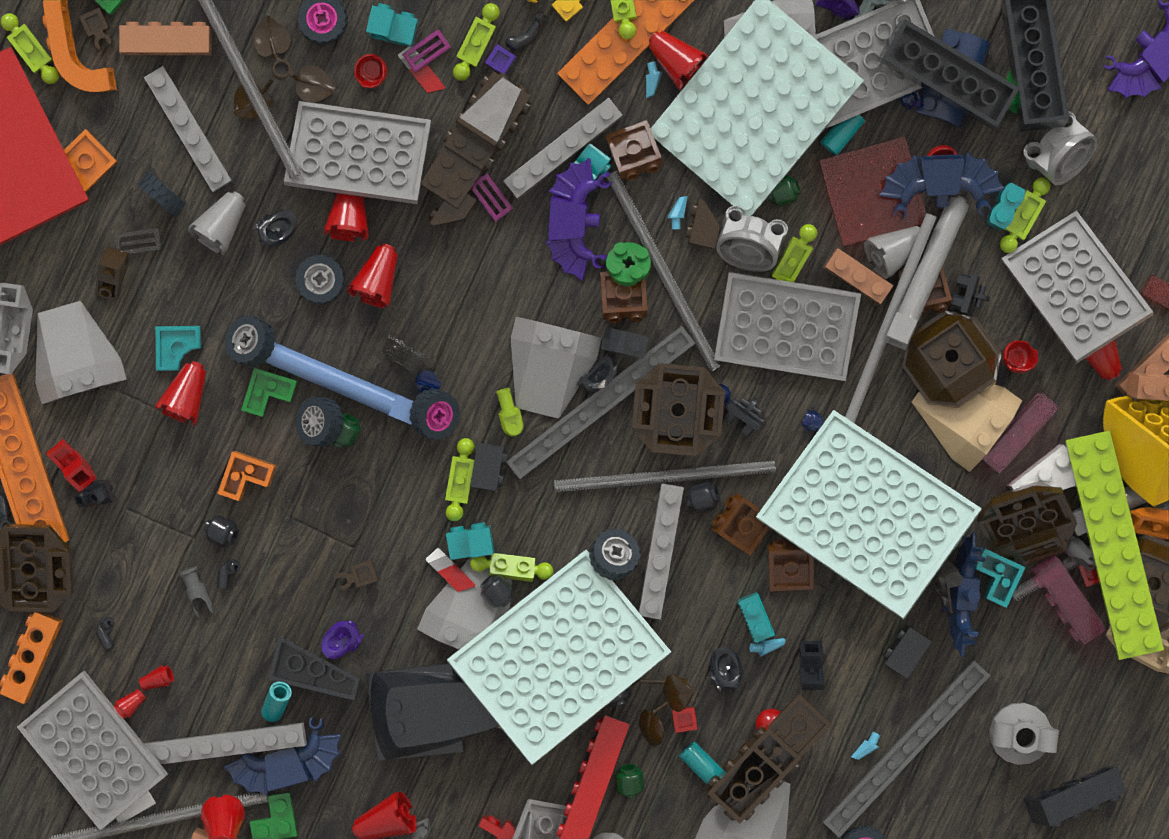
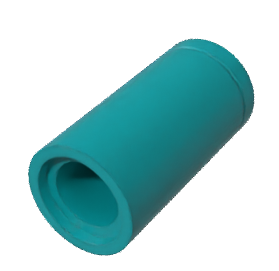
[820,115,865,156]
[261,682,292,722]
[679,741,724,784]

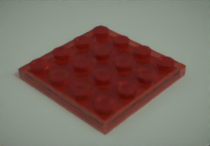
[819,137,926,247]

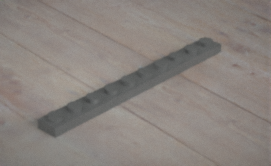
[507,326,695,479]
[823,660,990,838]

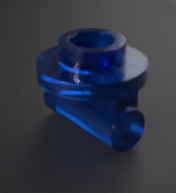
[900,89,924,110]
[415,371,441,392]

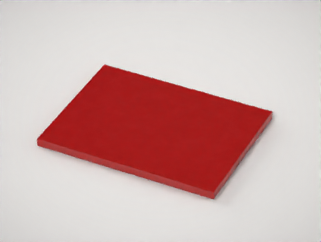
[0,47,89,245]

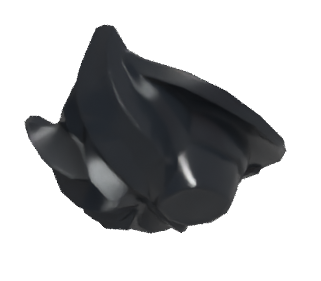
[253,209,298,246]
[577,354,616,393]
[709,646,743,692]

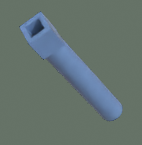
[266,343,413,424]

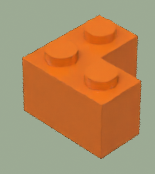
[218,451,277,501]

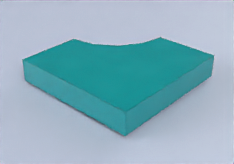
[155,326,201,371]

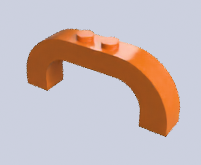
[43,0,117,92]

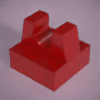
[672,707,698,733]

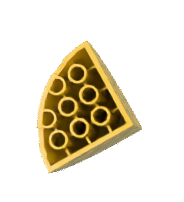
[1103,396,1169,507]

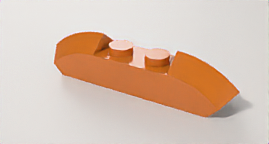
[1130,507,1169,540]

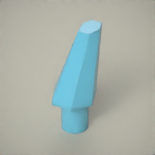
[646,62,662,98]
[668,196,688,230]
[749,638,785,656]
[851,732,881,760]

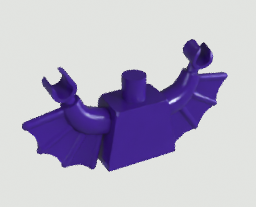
[1103,0,1169,98]
[546,158,613,281]

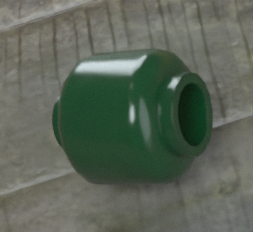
[768,174,801,207]
[333,414,361,448]
[615,764,644,799]

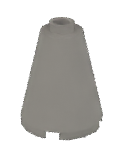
[187,191,246,255]
[864,226,927,279]

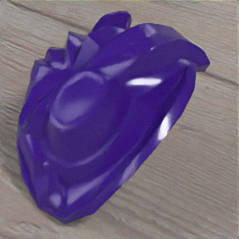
[815,0,860,20]
[321,620,364,659]

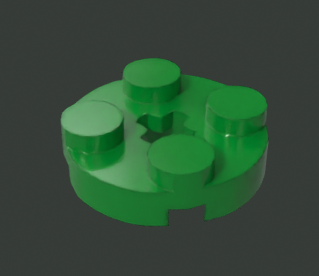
[606,242,651,286]

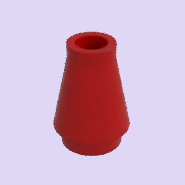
[139,665,174,691]
[114,689,147,720]

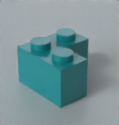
[366,3,419,48]
[446,522,495,560]
[975,547,1025,608]

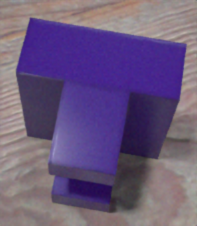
[485,44,516,74]

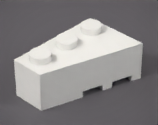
[1007,444,1076,490]

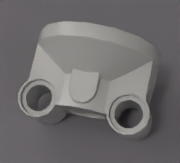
[1024,112,1097,185]
[717,206,788,272]
[989,703,1059,765]

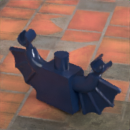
[879,153,1005,220]
[941,532,985,657]
[223,717,341,795]

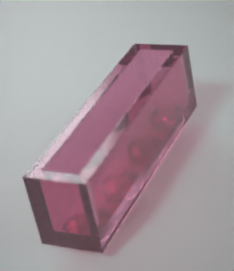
[981,393,1059,474]
[1031,555,1106,645]

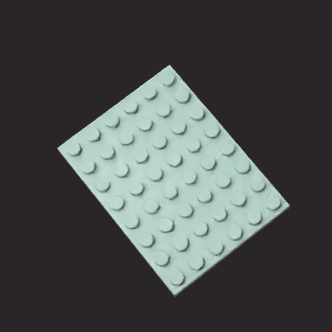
[651,0,865,216]
[756,410,981,619]
[447,550,671,765]

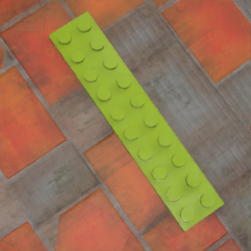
[1065,431,1164,660]

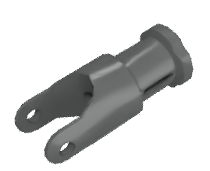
[1065,535,1096,571]
[178,566,214,618]

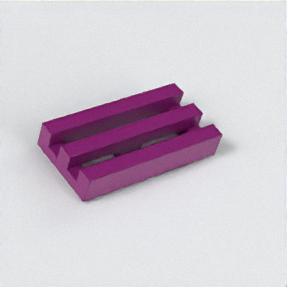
[402,29,451,73]
[471,173,513,222]

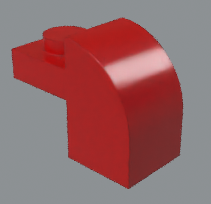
[46,439,96,492]
[479,815,516,839]

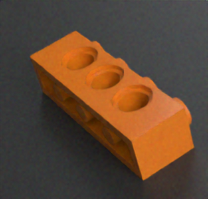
[0,612,63,704]

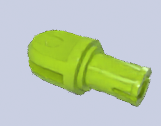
[496,388,524,436]

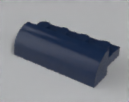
[916,28,991,128]

